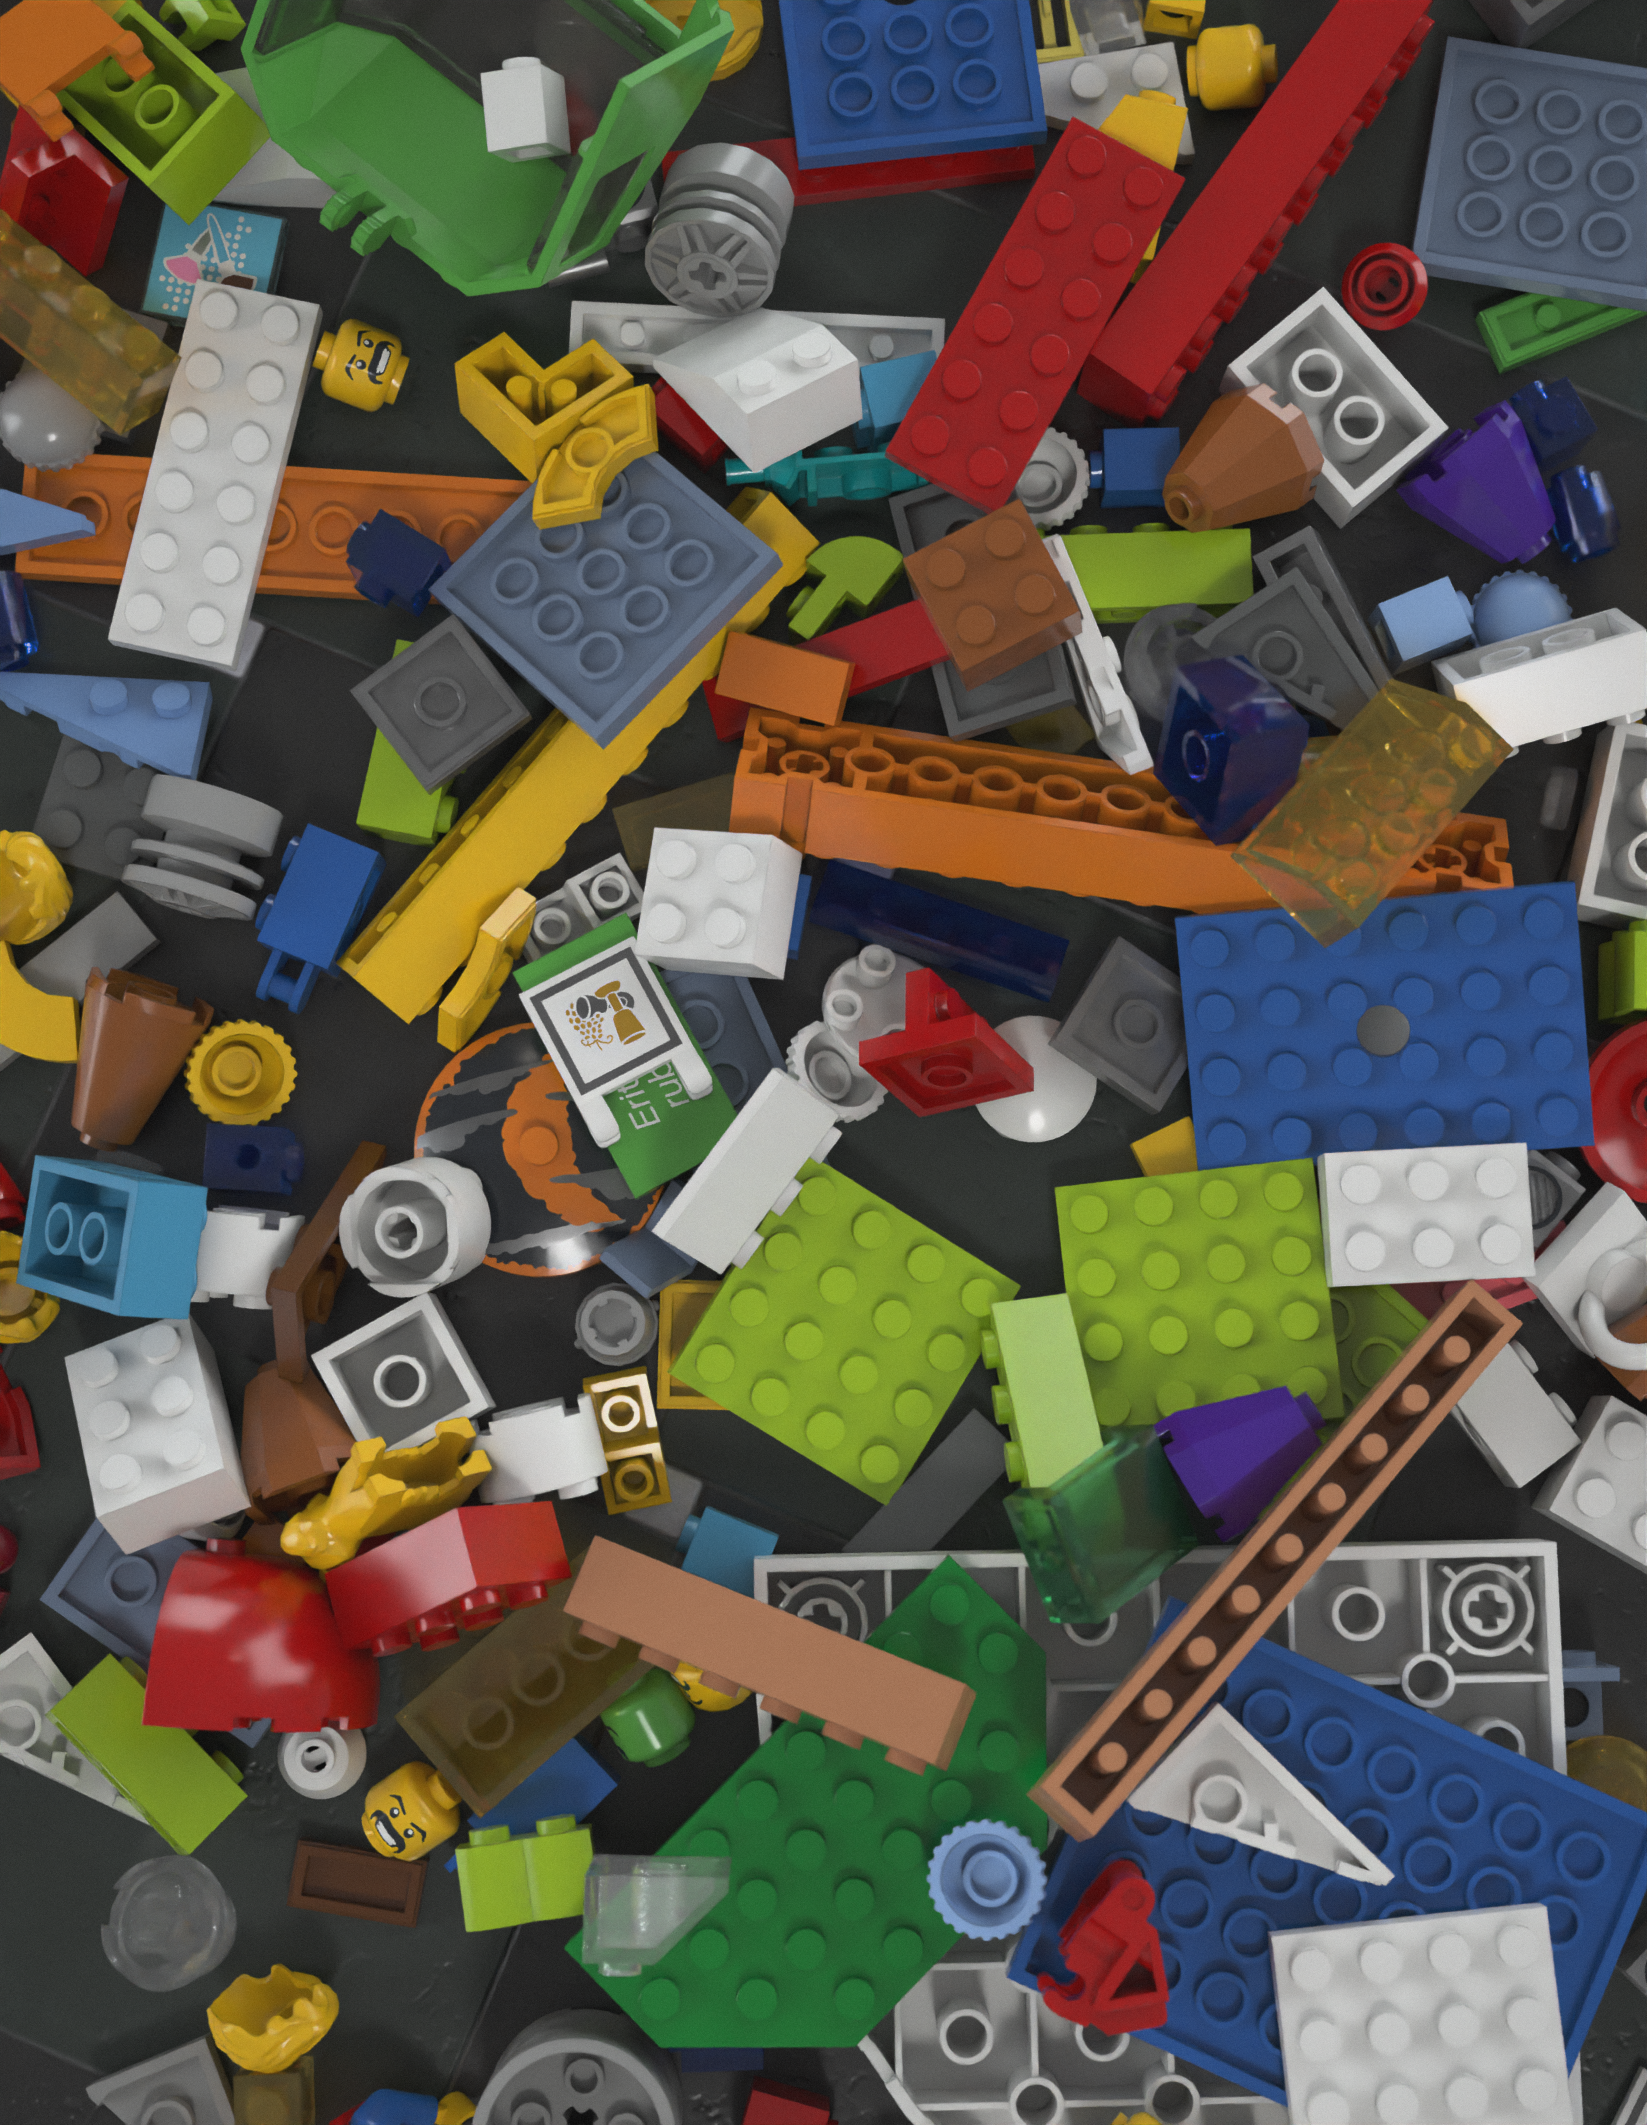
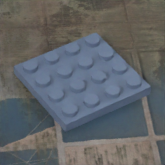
[1411,36,1647,312]
[428,452,783,750]

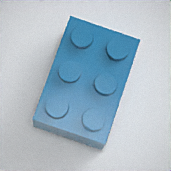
[16,1155,208,1320]

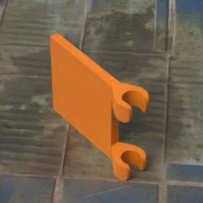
[0,0,155,142]

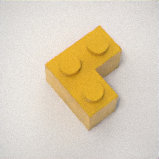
[454,332,634,484]

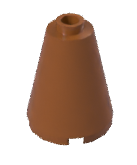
[71,967,214,1152]

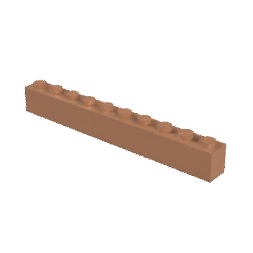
[1026,1279,1523,1843]

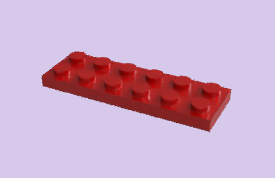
[885,116,1186,514]

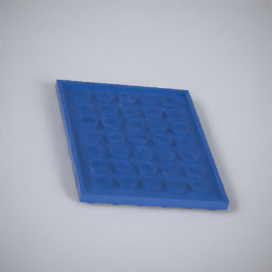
[1005,1595,1647,2107]

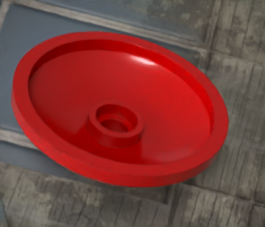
[1579,1017,1647,1203]

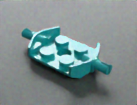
[725,442,933,507]

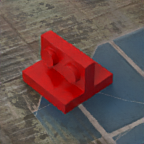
[0,105,129,277]
[859,967,1034,1118]

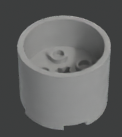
[472,2008,683,2125]

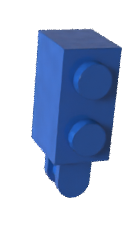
[255,823,387,1015]
[443,1720,621,1873]

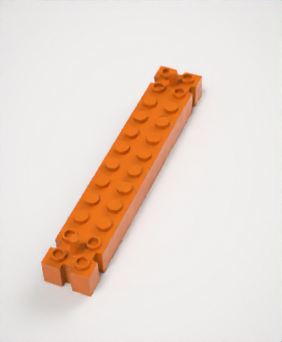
[729,707,1514,914]

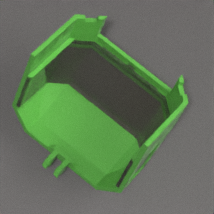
[241,0,735,296]

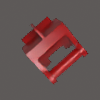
[1036,1858,1170,2036]

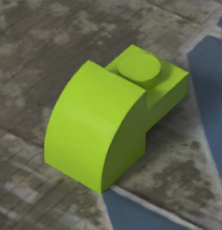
[786,536,904,645]

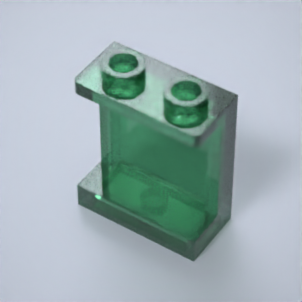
[1002,1424,1199,1624]

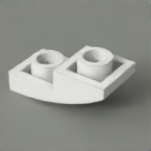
[522,853,644,963]

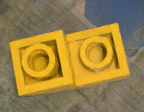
[583,1366,672,1515]

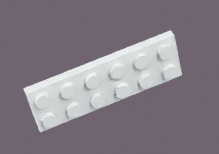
[108,279,323,672]

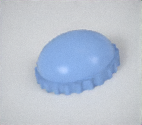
[1468,570,1573,649]
[927,1819,1048,1941]

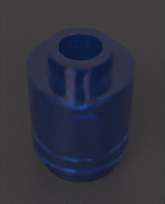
[1546,465,1621,564]

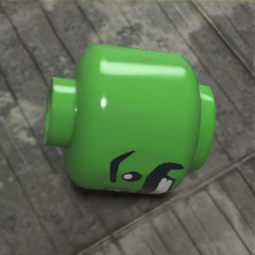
[599,1664,696,1767]

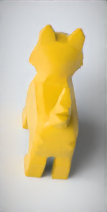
[280,1416,492,1583]

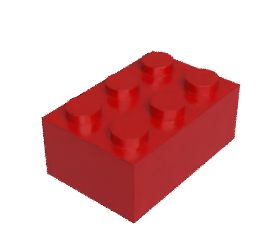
[324,1501,573,1657]

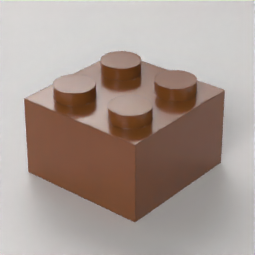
[903,498,1083,692]

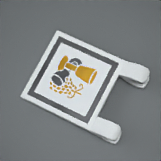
[519,936,713,1148]

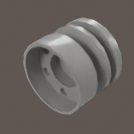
[645,142,795,318]
[121,774,284,921]

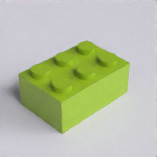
[56,0,270,225]

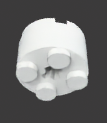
[339,1157,491,1298]
[191,1205,305,1309]
[469,1393,608,1505]

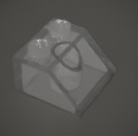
[582,1854,732,1976]

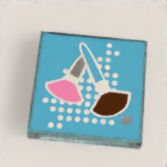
[139,202,290,328]

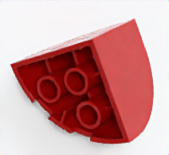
[142,1537,380,1732]

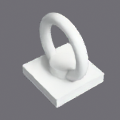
[1522,1182,1647,1370]

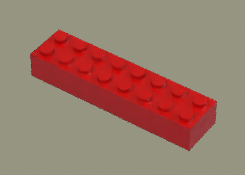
[1077,0,1435,428]

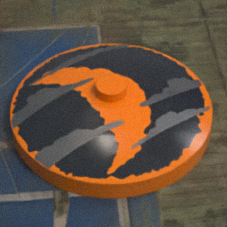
[414,1022,666,1277]

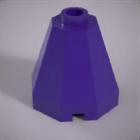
[1396,400,1556,564]
[1153,1386,1327,1542]

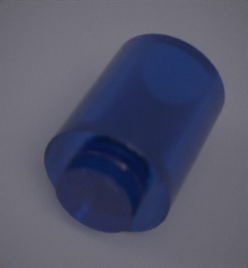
[0,571,39,672]

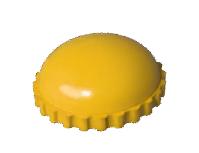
[184,1019,297,1128]

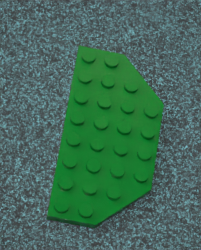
[564,1554,1048,2048]

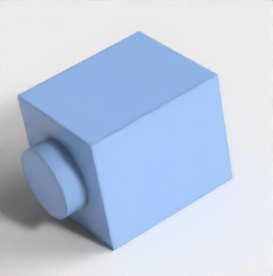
[1367,576,1474,676]

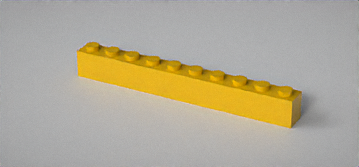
[336,486,820,1024]

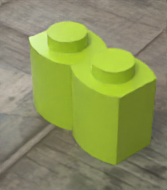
[1598,920,1647,1025]
[455,1814,602,1932]

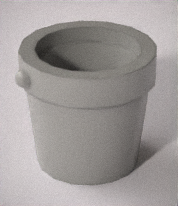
[574,1283,660,1366]

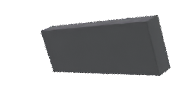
[841,1408,1010,1553]

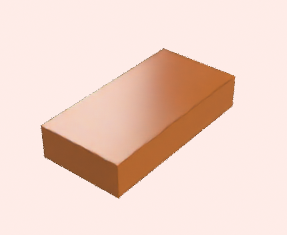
[715,631,856,726]

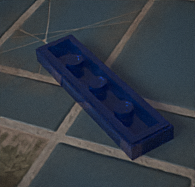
[809,859,1070,1003]

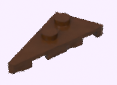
[266,1140,387,1384]

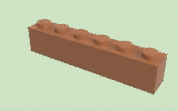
[563,1535,977,1776]

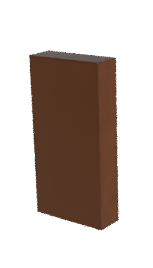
[286,1837,430,1928]

